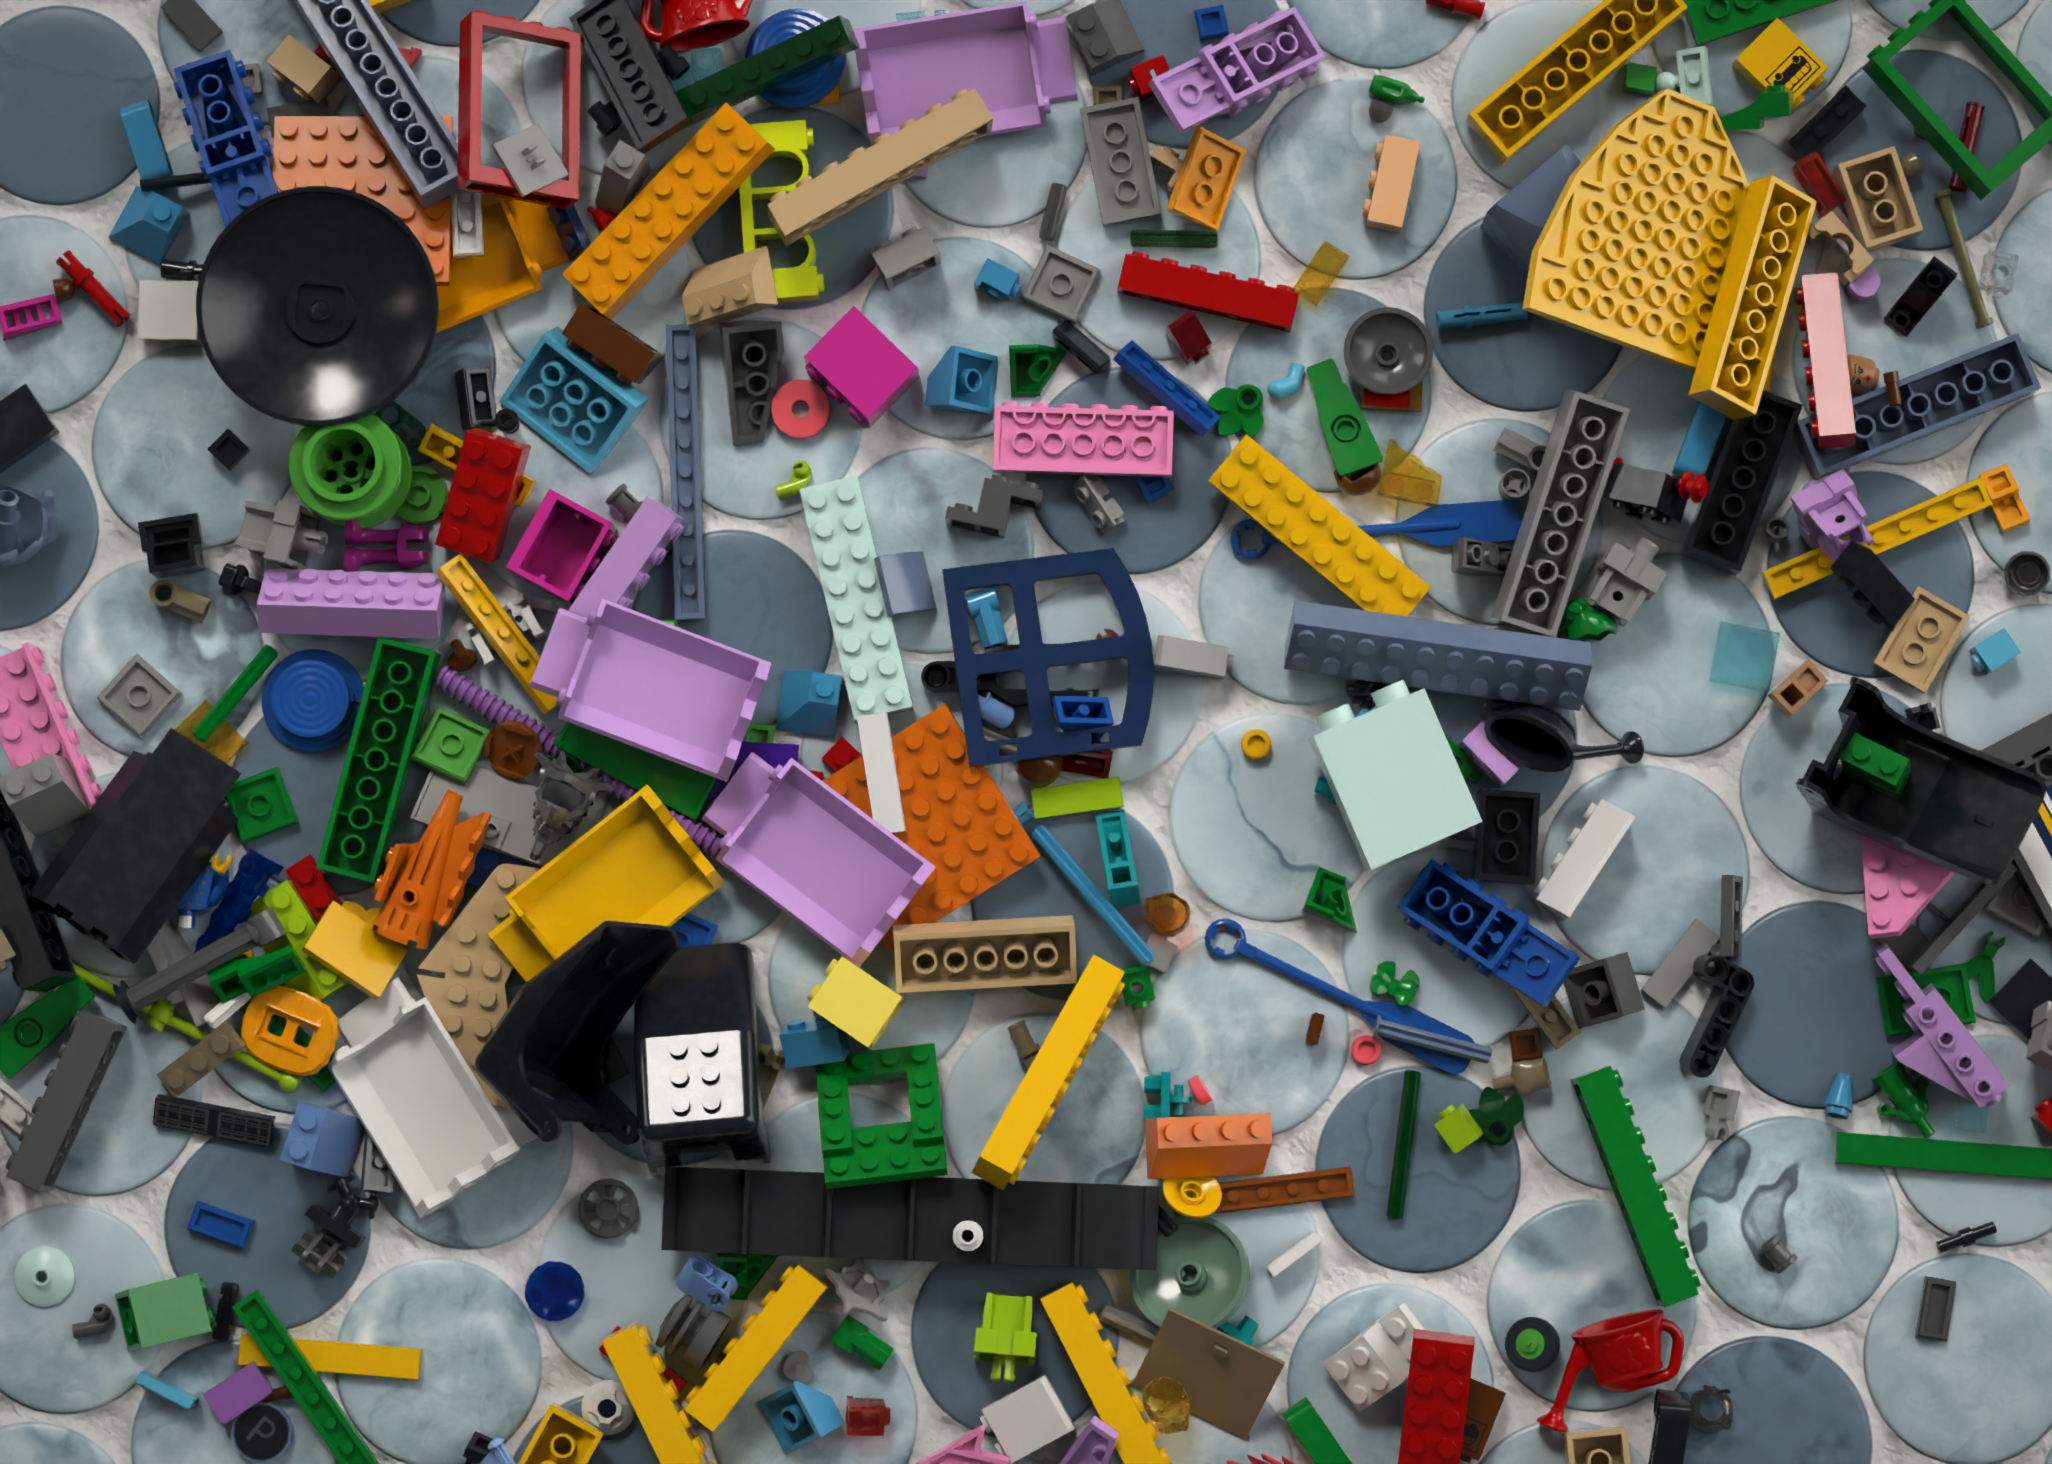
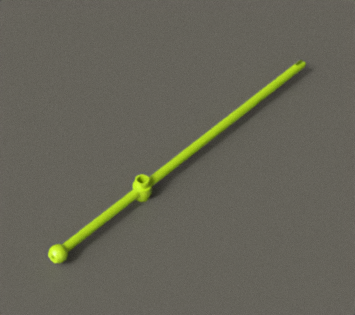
[72,963,302,1093]

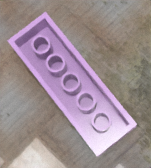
[544,496,685,645]
[256,567,446,639]

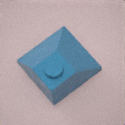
[109,186,189,265]
[925,346,998,415]
[776,670,844,738]
[758,1381,845,1455]

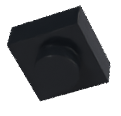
[207,428,251,471]

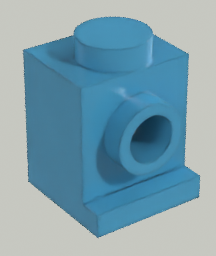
[974,258,1022,300]

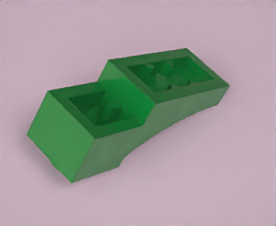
[1712,85,1794,131]
[208,945,306,1003]

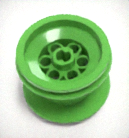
[288,414,412,529]

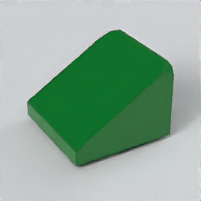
[1622,62,1657,97]

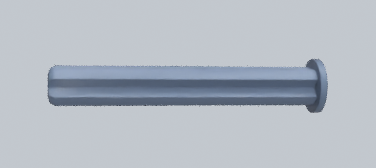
[1372,1015,1492,1063]

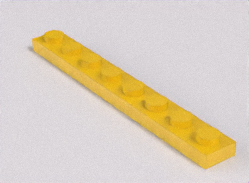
[1761,477,1993,600]

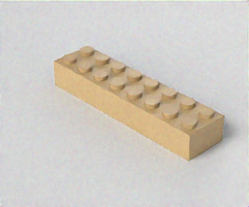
[767,88,993,247]

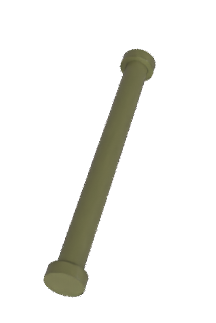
[1933,188,1994,329]

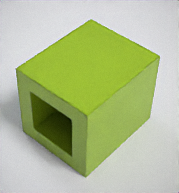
[1434,1103,1484,1154]

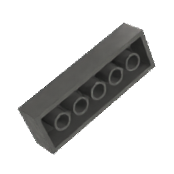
[6,1010,127,1192]

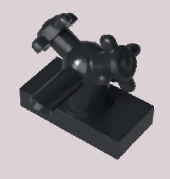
[305,1175,379,1248]

